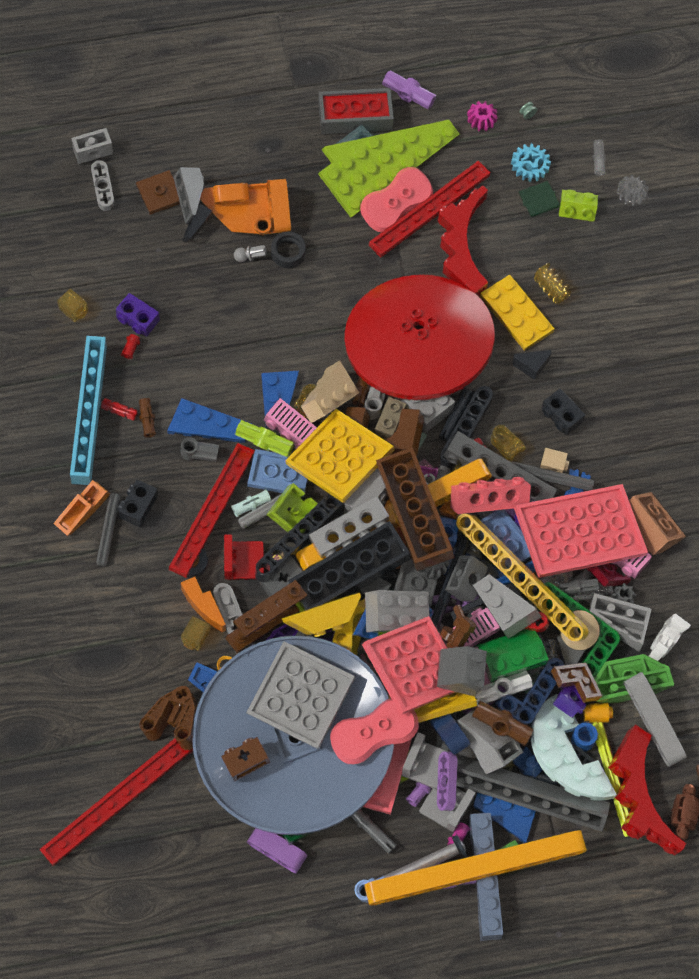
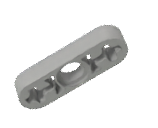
[91,161,114,211]

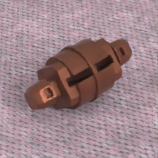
[671,784,699,841]

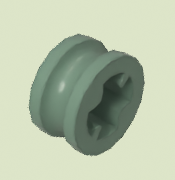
[519,102,538,120]

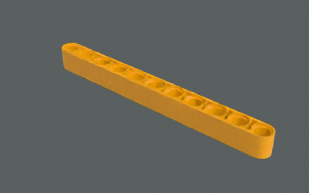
[295,459,492,571]
[364,830,587,906]

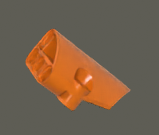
[200,179,291,235]

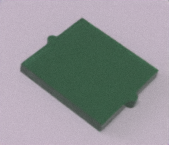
[519,181,560,217]

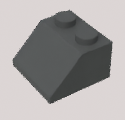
[437,646,487,696]

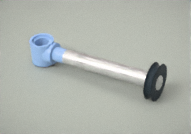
[355,833,468,903]

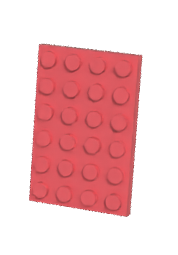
[514,484,648,578]

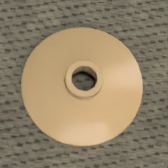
[560,611,599,650]

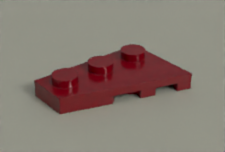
[586,563,631,587]

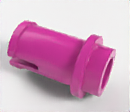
[448,822,470,845]

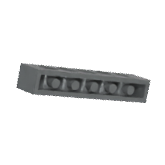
[443,431,557,502]

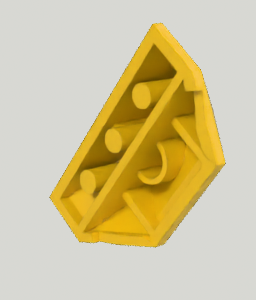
[282,593,361,637]

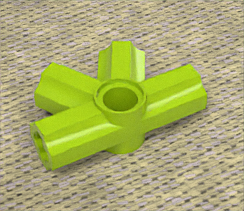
[235,420,294,458]

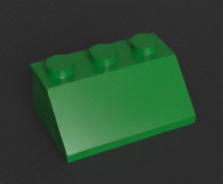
[477,629,549,683]

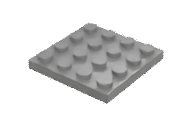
[246,641,356,750]

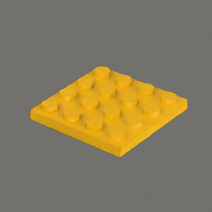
[285,409,394,503]

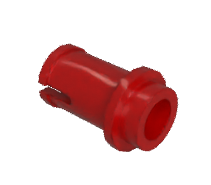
[121,334,140,359]

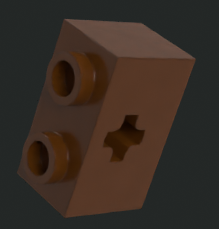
[221,737,271,782]

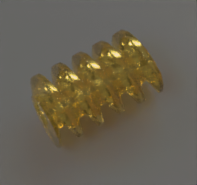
[534,263,572,304]

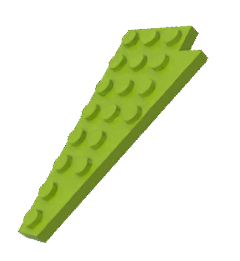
[318,120,459,218]

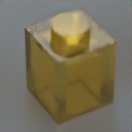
[57,288,88,322]
[181,616,210,651]

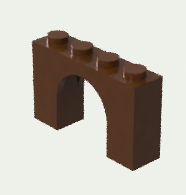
[346,407,424,457]

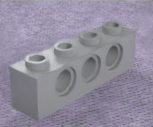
[309,496,389,558]

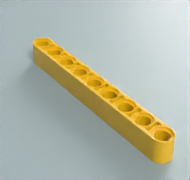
[456,514,588,641]

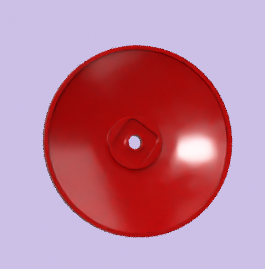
[345,275,495,400]

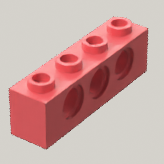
[450,477,531,514]

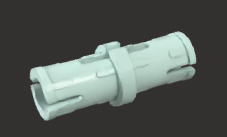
[231,490,271,517]

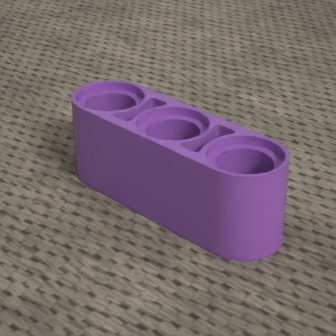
[247,828,307,873]

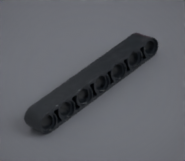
[255,494,348,582]

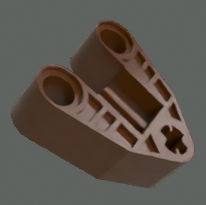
[139,686,198,750]

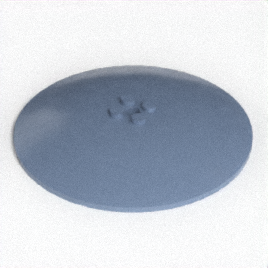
[193,636,394,835]

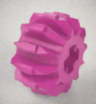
[467,101,498,131]

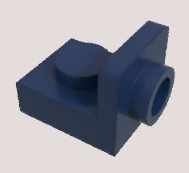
[512,747,543,777]

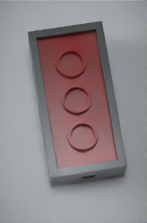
[318,88,393,134]

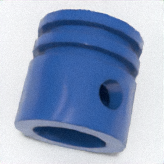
[571,722,598,752]

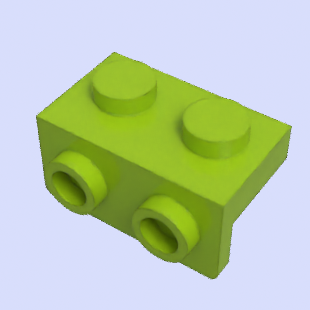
[559,190,598,221]

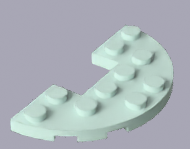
[531,694,617,801]

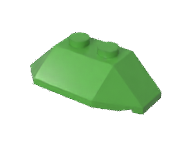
[594,654,674,704]

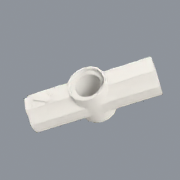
[475,671,533,704]

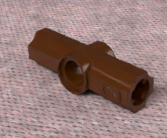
[472,700,534,745]

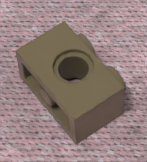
[374,397,406,440]

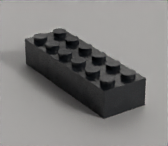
[288,521,411,611]

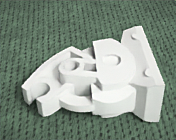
[648,614,691,661]

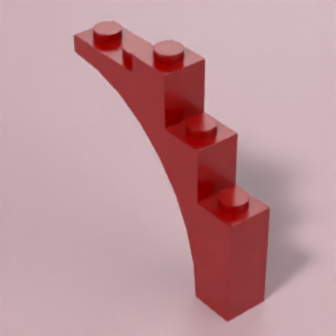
[438,186,488,297]
[608,724,686,855]

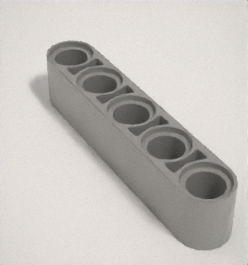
[624,672,687,767]

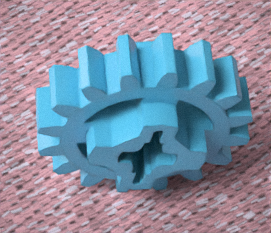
[511,144,551,182]

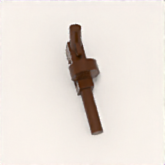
[440,605,476,648]

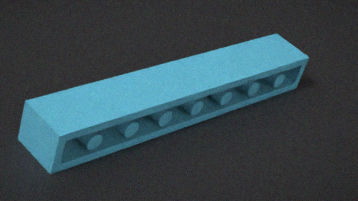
[70,336,107,485]

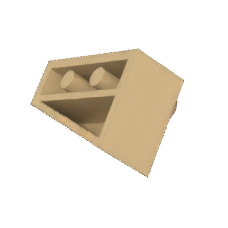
[301,361,359,423]

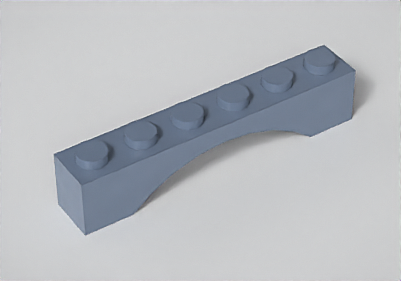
[468,813,503,941]

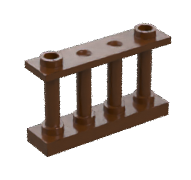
[225,580,307,654]

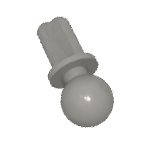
[234,245,267,262]

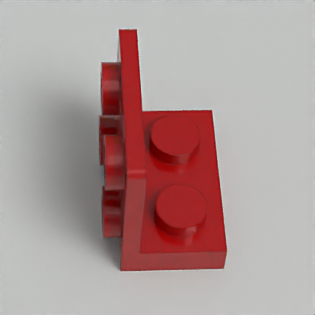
[224,535,264,579]

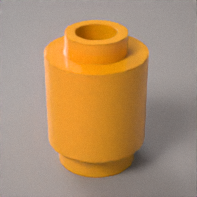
[583,703,613,723]

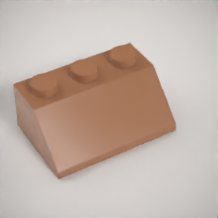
[629,492,686,555]

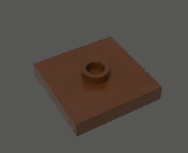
[136,170,180,215]

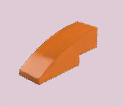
[53,480,110,536]
[181,577,226,632]

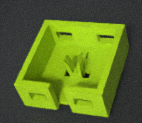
[266,483,318,534]

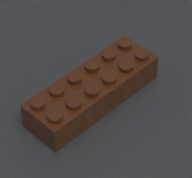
[376,447,454,571]

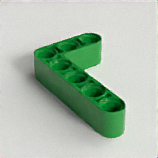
[534,582,620,677]

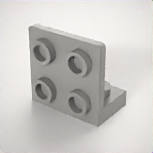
[402,732,448,790]
[419,782,475,833]

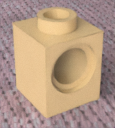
[540,448,569,473]

